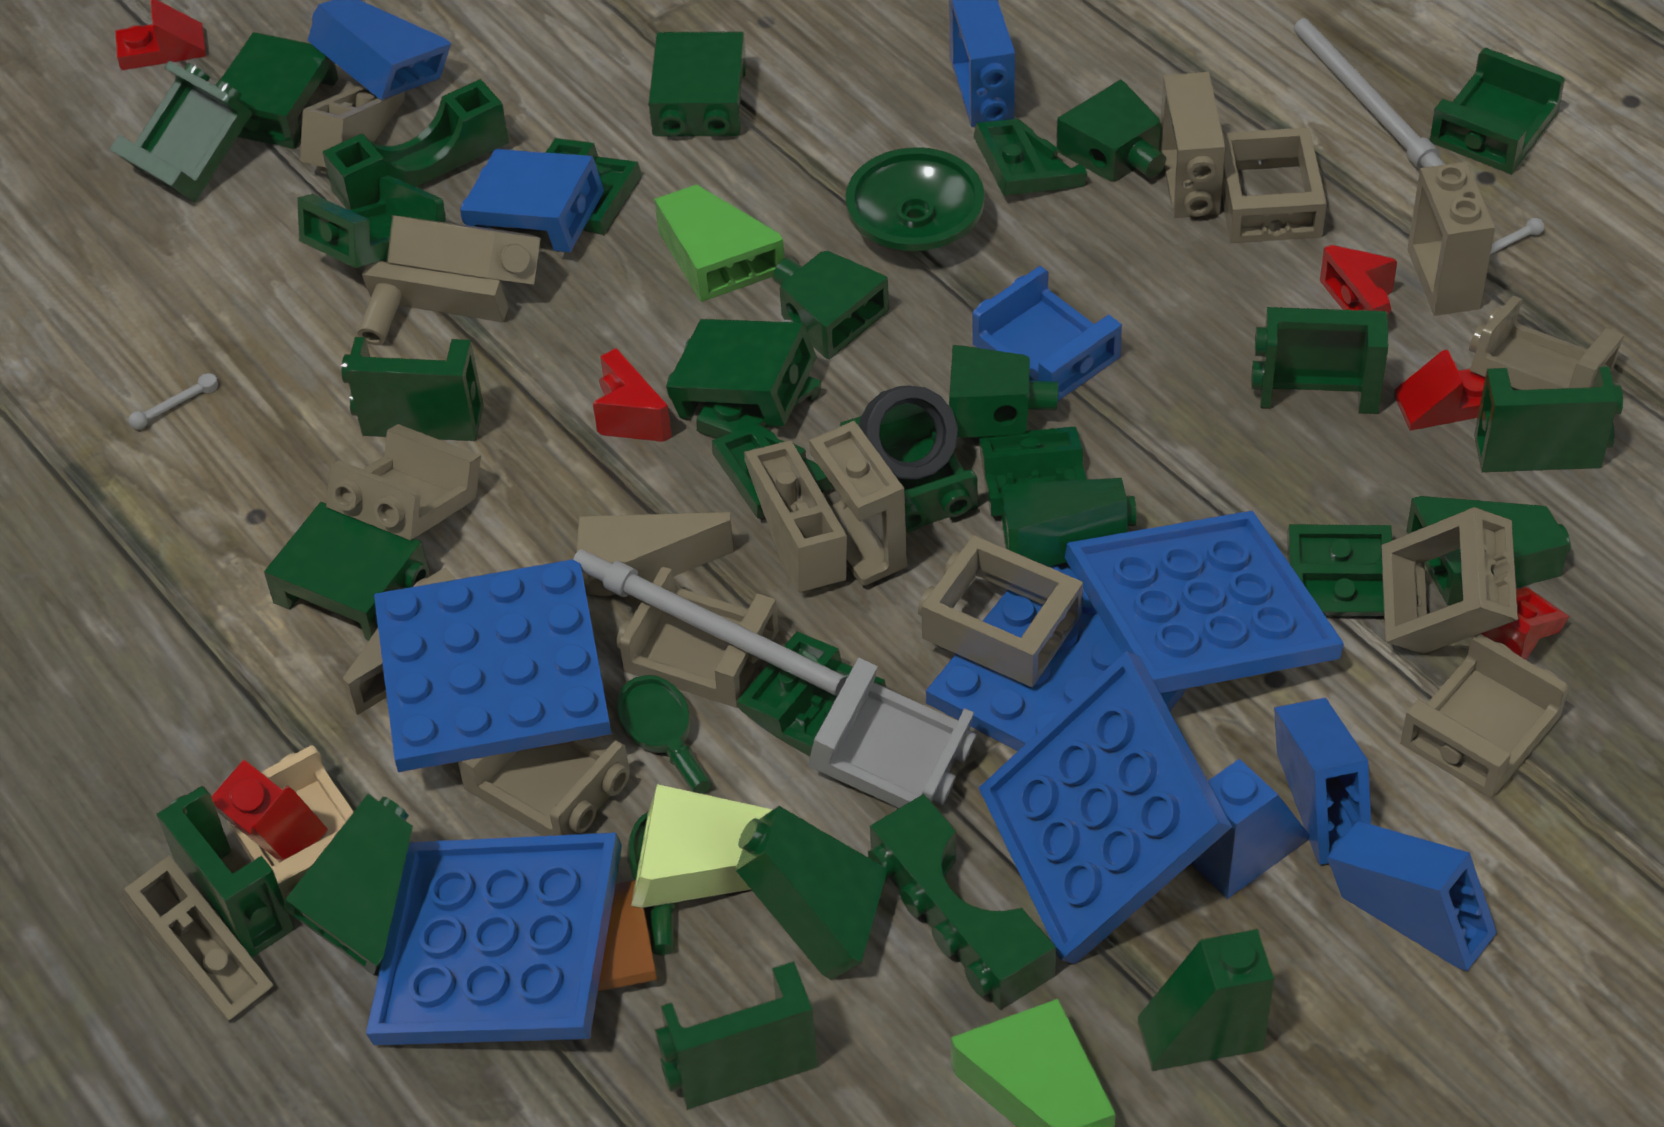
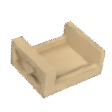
[227,745,354,914]

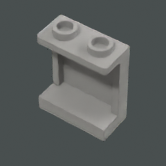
[808,658,977,808]

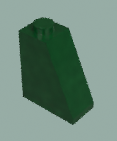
[1001,478,1137,567]
[1406,496,1571,606]
[284,793,413,975]
[736,806,888,980]
[1137,929,1274,1071]

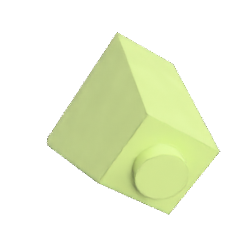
[631,784,773,908]

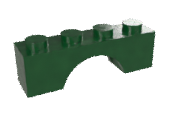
[322,79,509,210]
[868,794,1056,1011]

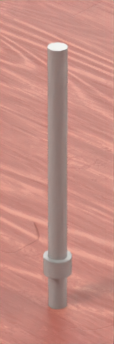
[1294,18,1445,170]
[573,549,846,696]

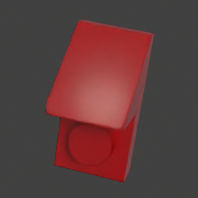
[115,0,206,71]
[1320,245,1397,319]
[593,348,672,442]
[1394,349,1485,431]
[1480,587,1570,660]
[211,759,328,862]

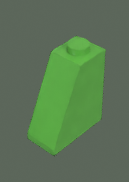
[654,184,785,302]
[951,999,1116,1127]

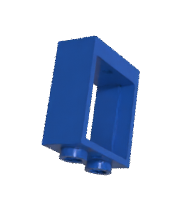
[949,0,1015,127]

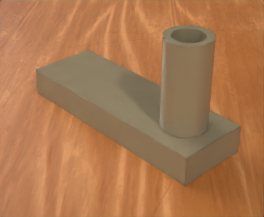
[358,261,509,345]

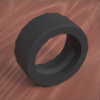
[859,385,958,480]

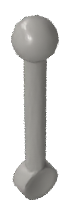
[1490,218,1544,254]
[128,373,218,430]

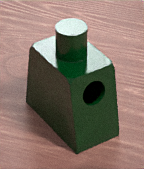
[1056,79,1166,181]
[773,251,889,360]
[949,345,1058,438]

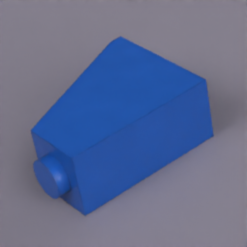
[307,0,452,100]
[1274,697,1371,865]
[1191,759,1309,899]
[1327,821,1497,971]

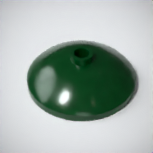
[846,147,984,252]

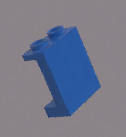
[460,149,604,252]
[972,266,1122,401]

